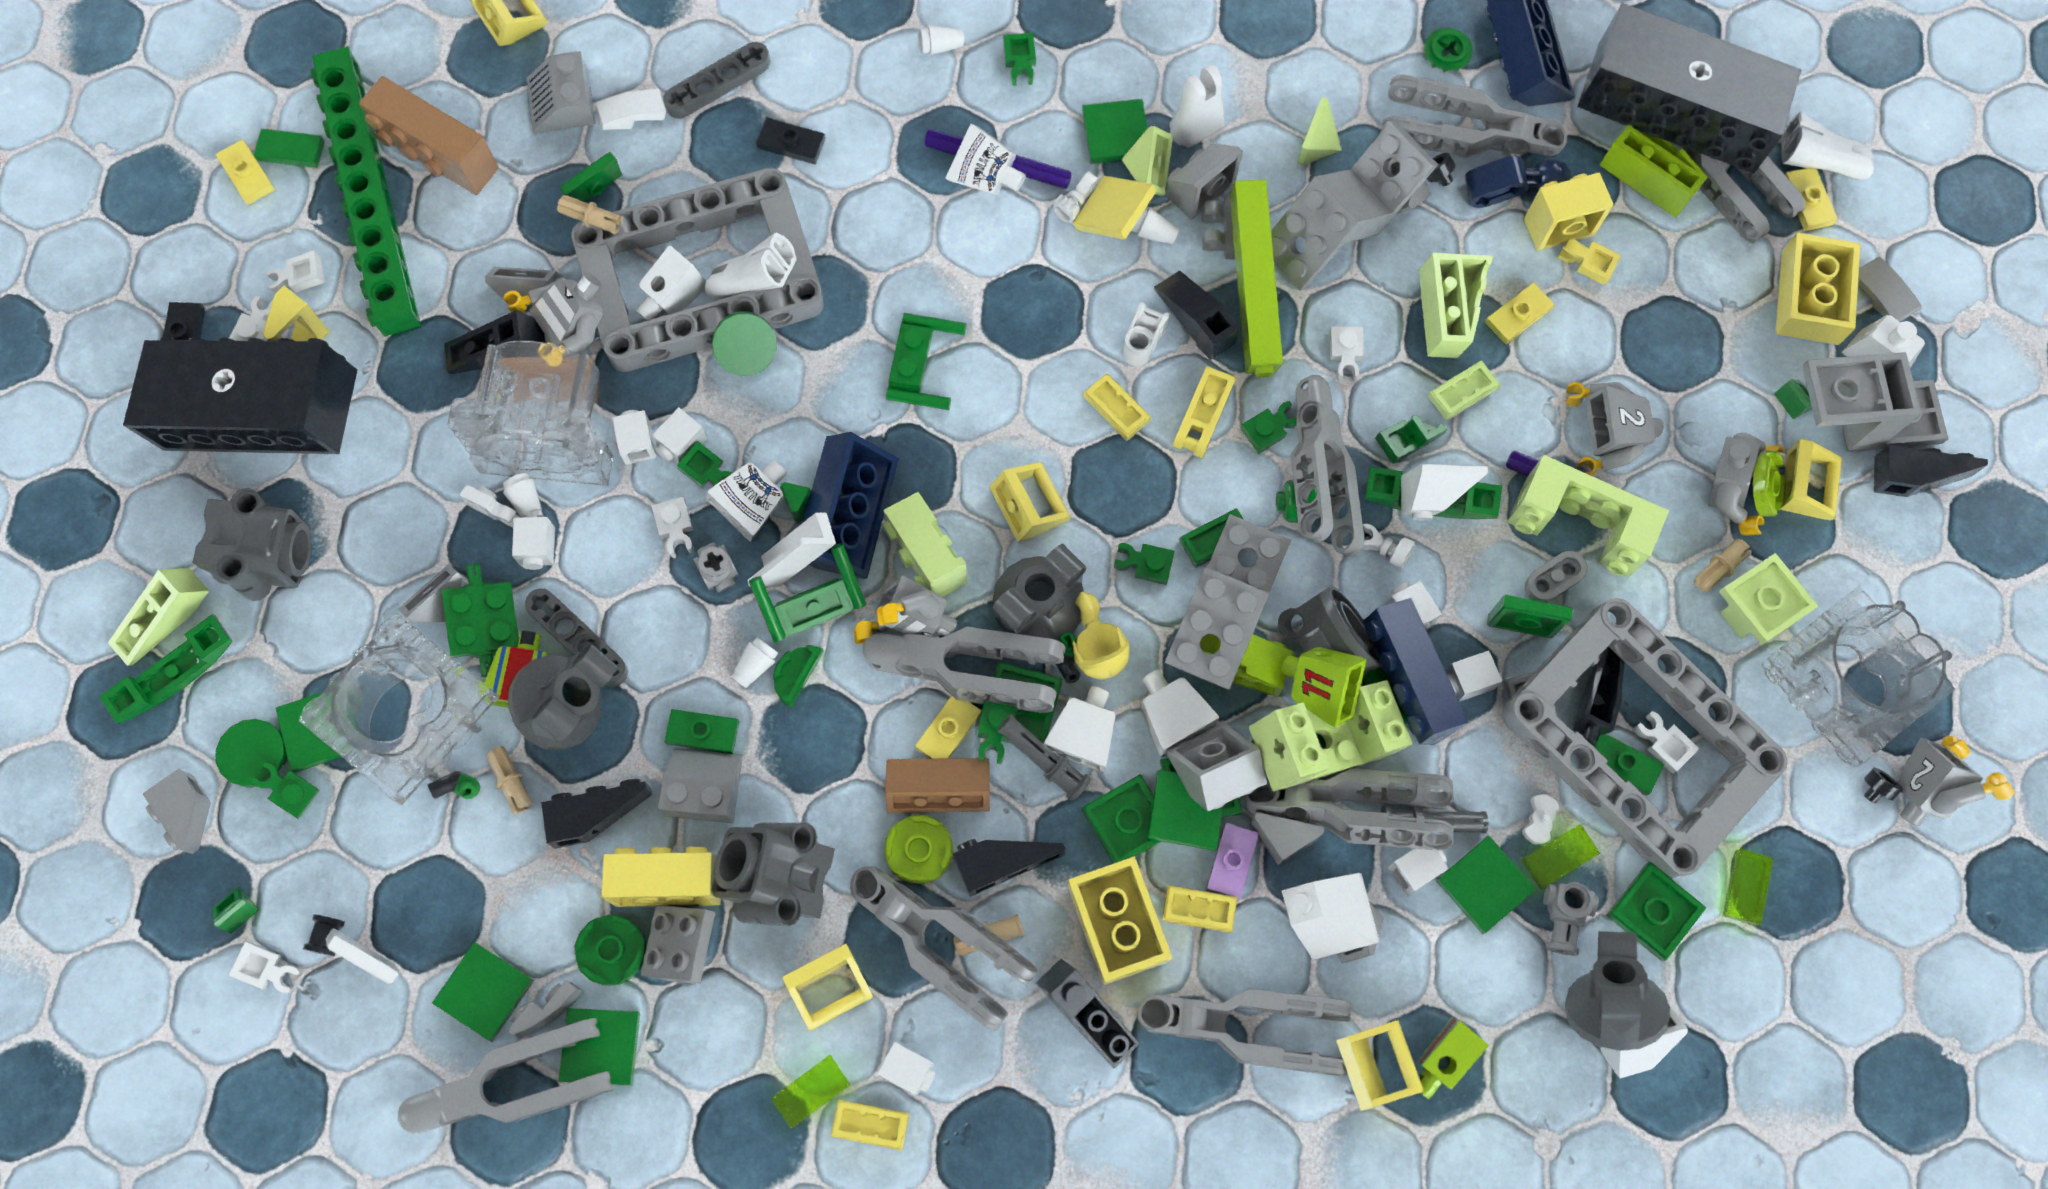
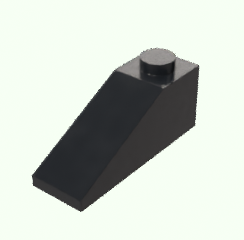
[444,310,546,374]
[953,839,1066,897]

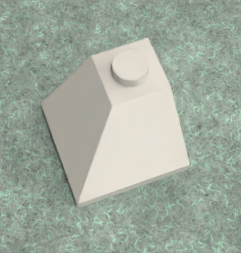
[1401,464,1488,521]
[1282,873,1380,960]
[1600,1005,1688,1079]

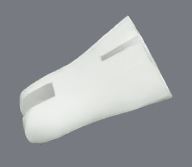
[1170,65,1225,148]
[1781,112,1873,180]
[705,232,797,299]

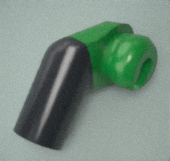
[1055,633,1080,684]
[428,771,480,800]

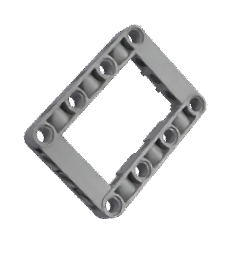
[571,168,824,372]
[1502,598,1788,878]

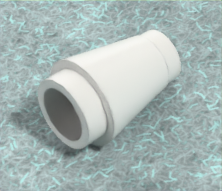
[918,25,964,56]
[1131,208,1180,245]
[503,473,544,517]
[731,637,778,688]

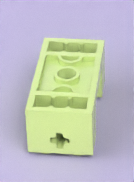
[1507,455,1669,577]
[1249,680,1413,792]

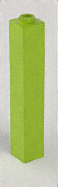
[1230,180,1283,378]

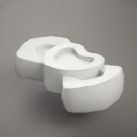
[1522,794,1559,845]

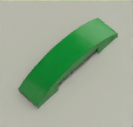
[1365,466,1502,519]
[99,614,232,724]

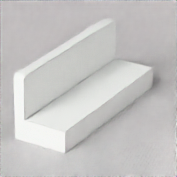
[747,513,836,587]

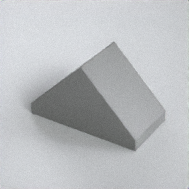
[1251,812,1325,865]

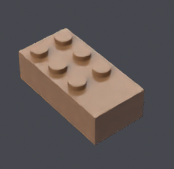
[359,76,499,196]

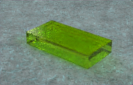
[1521,824,1600,889]
[1723,848,1774,926]
[771,1055,851,1129]

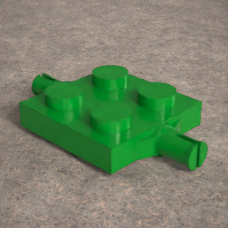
[441,563,519,677]

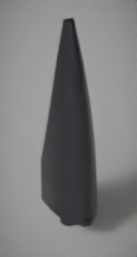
[1573,623,1625,745]

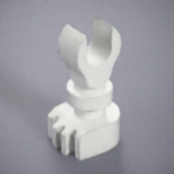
[1053,172,1099,223]
[1362,524,1416,569]

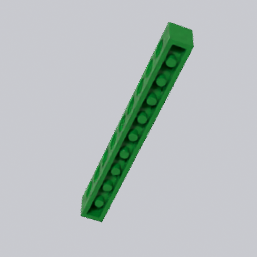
[310,46,422,337]

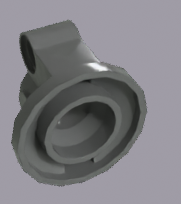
[992,544,1087,641]
[1278,585,1381,677]
[508,644,618,751]
[1565,931,1670,1051]

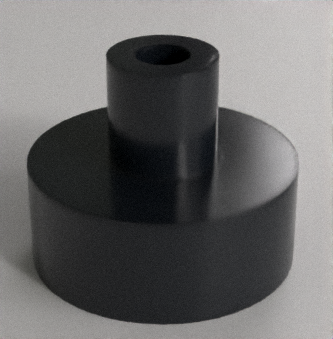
[1427,153,1456,186]
[1864,767,1903,804]

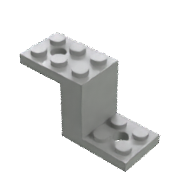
[1271,121,1438,290]
[1802,352,1949,451]
[1165,514,1292,690]

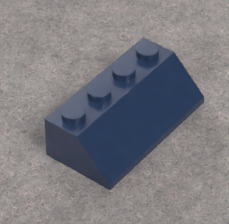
[1486,0,1575,107]
[802,432,899,579]
[1363,598,1469,745]

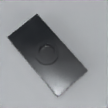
[756,117,826,165]
[163,302,205,340]

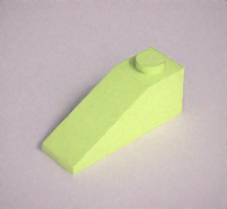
[108,568,209,666]

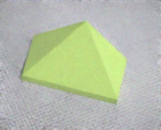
[1297,97,1342,165]
[1121,126,1173,196]

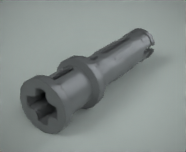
[997,714,1091,801]
[1380,805,1489,833]

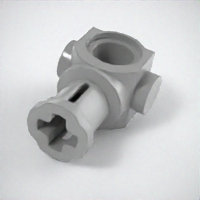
[693,542,739,593]
[1543,882,1599,956]

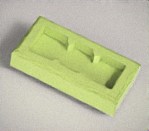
[1428,360,1500,421]

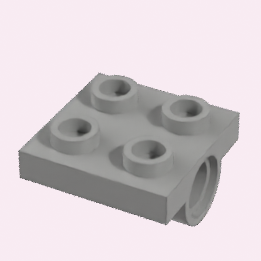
[641,906,715,985]

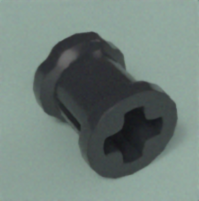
[303,914,345,956]

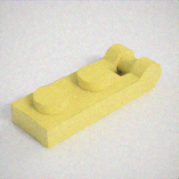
[1172,366,1236,459]

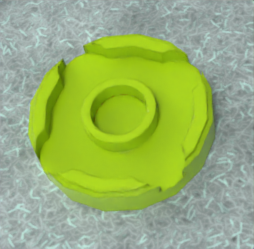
[1753,451,1786,517]
[885,815,953,884]

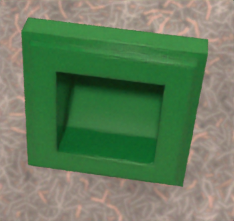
[1774,379,1812,419]
[780,482,811,523]
[211,887,259,934]

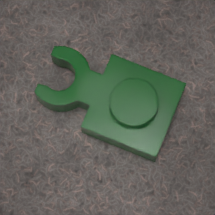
[1003,33,1036,86]
[1240,401,1297,454]
[677,441,733,488]
[1114,543,1175,585]
[978,701,1018,764]
[250,762,320,819]

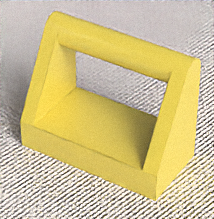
[471,0,548,46]
[263,286,330,341]
[1780,439,1842,520]
[989,462,1071,542]
[782,944,873,1031]
[1336,1020,1424,1111]

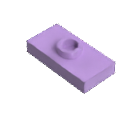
[1206,823,1259,900]

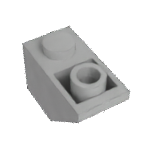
[143,769,211,854]

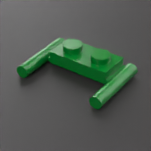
[886,313,967,410]
[749,543,867,642]

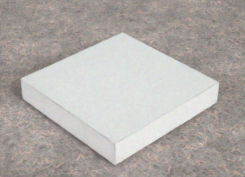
[326,928,399,984]

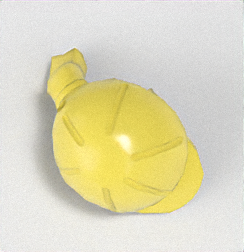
[1072,592,1130,680]

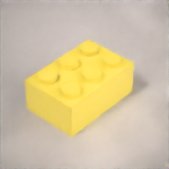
[1775,233,1860,345]
[602,847,721,907]
[1067,856,1172,986]

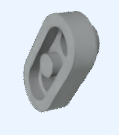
[1525,551,1588,603]

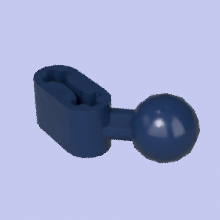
[1465,156,1571,208]

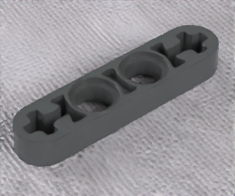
[663,42,770,119]
[525,588,628,687]

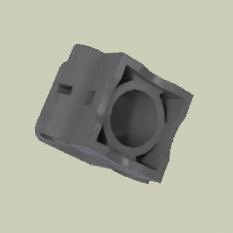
[192,488,312,601]
[712,823,835,926]

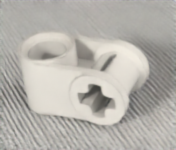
[1122,302,1171,367]

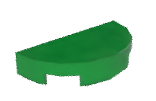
[773,645,824,709]

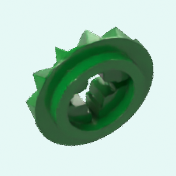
[1423,28,1473,73]

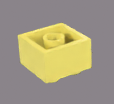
[1524,172,1614,251]

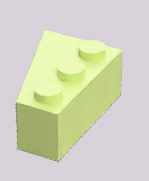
[1419,253,1493,358]
[882,492,968,597]

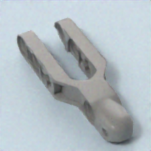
[1380,75,1567,158]
[1682,147,1805,243]
[1291,374,1364,557]
[863,627,1066,713]
[1245,768,1454,850]
[850,866,1038,1030]
[1137,988,1351,1076]
[398,1018,614,1133]

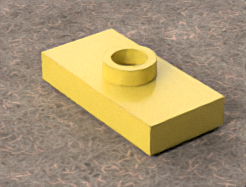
[215,139,275,205]
[1785,168,1838,232]
[1485,282,1555,345]
[1083,373,1151,441]
[915,696,982,759]
[1162,885,1237,933]
[830,1100,910,1150]

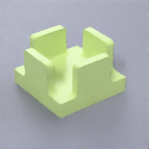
[1719,553,1819,645]

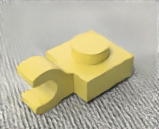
[1558,238,1621,285]

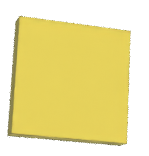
[1073,176,1156,240]

